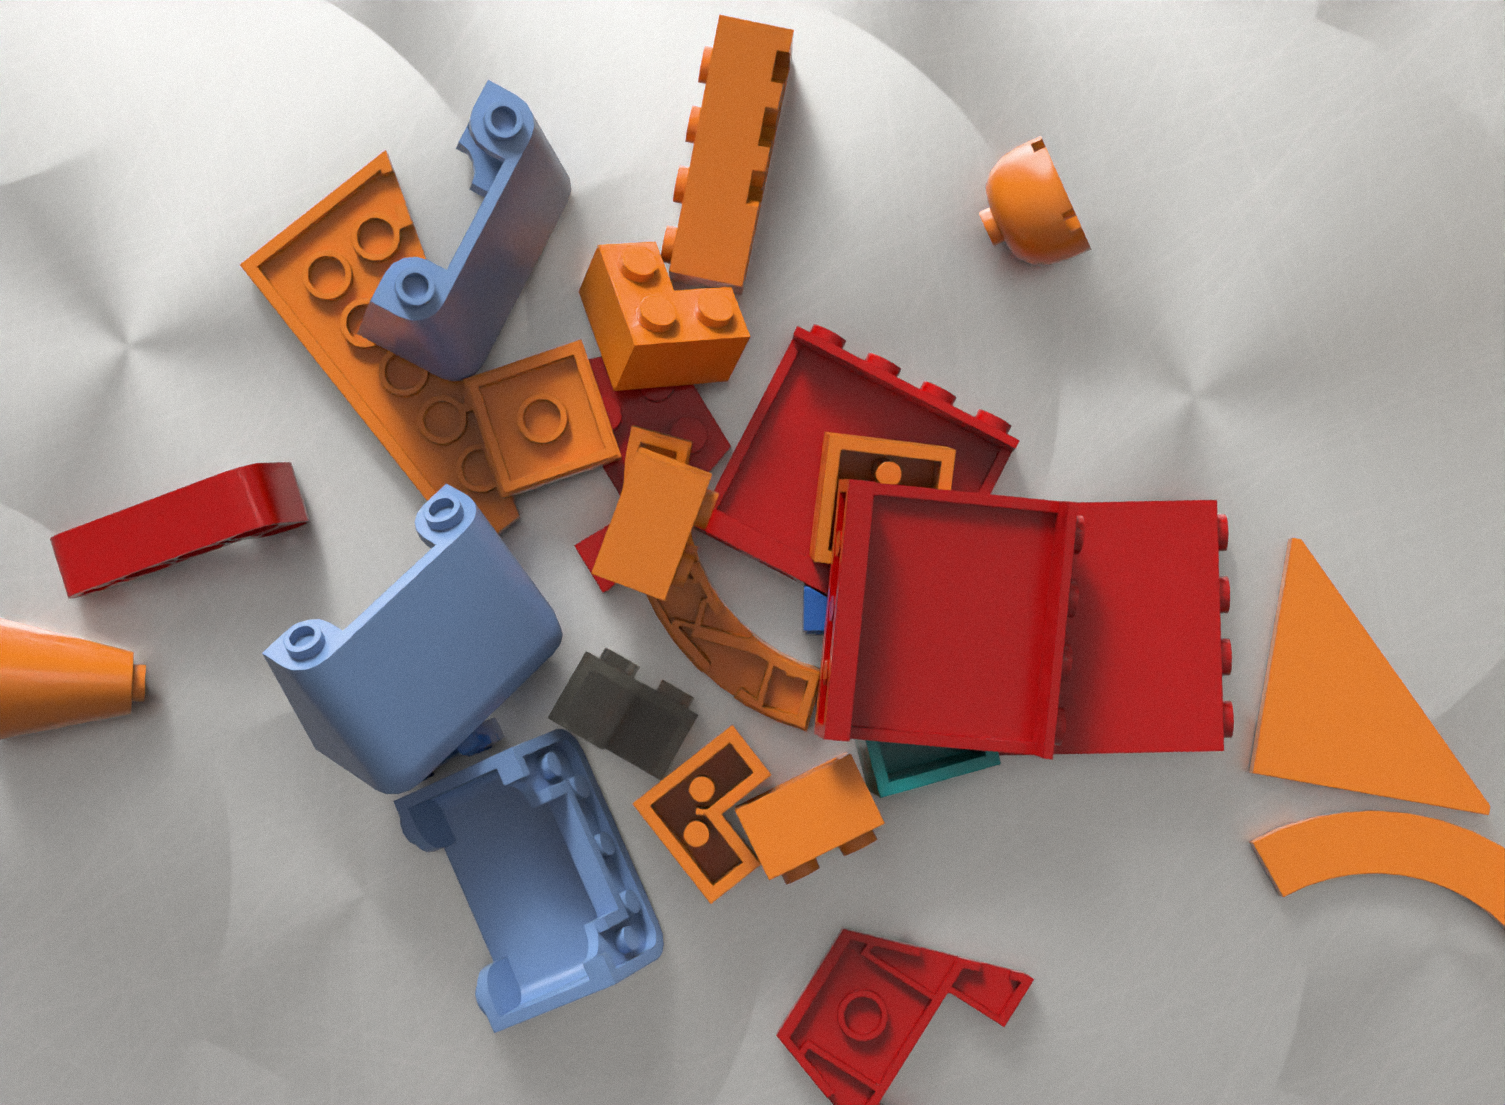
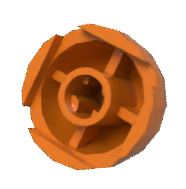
[979,136,1091,265]

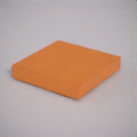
[463,339,622,499]

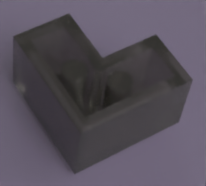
[548,647,699,780]

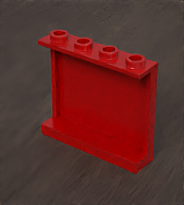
[694,324,1020,597]
[814,479,1085,760]
[998,500,1234,756]

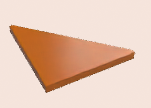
[1249,538,1490,815]

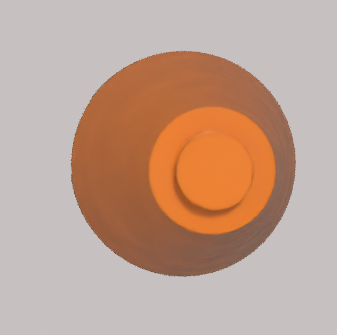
[0,618,146,740]

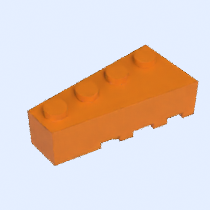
[661,14,794,295]

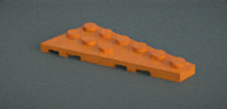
[240,150,521,535]

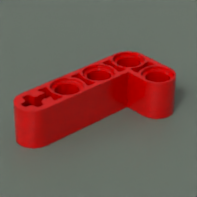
[50,462,310,599]

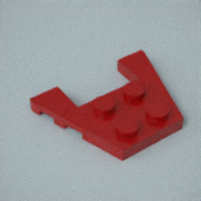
[574,356,731,594]
[776,927,1034,1105]

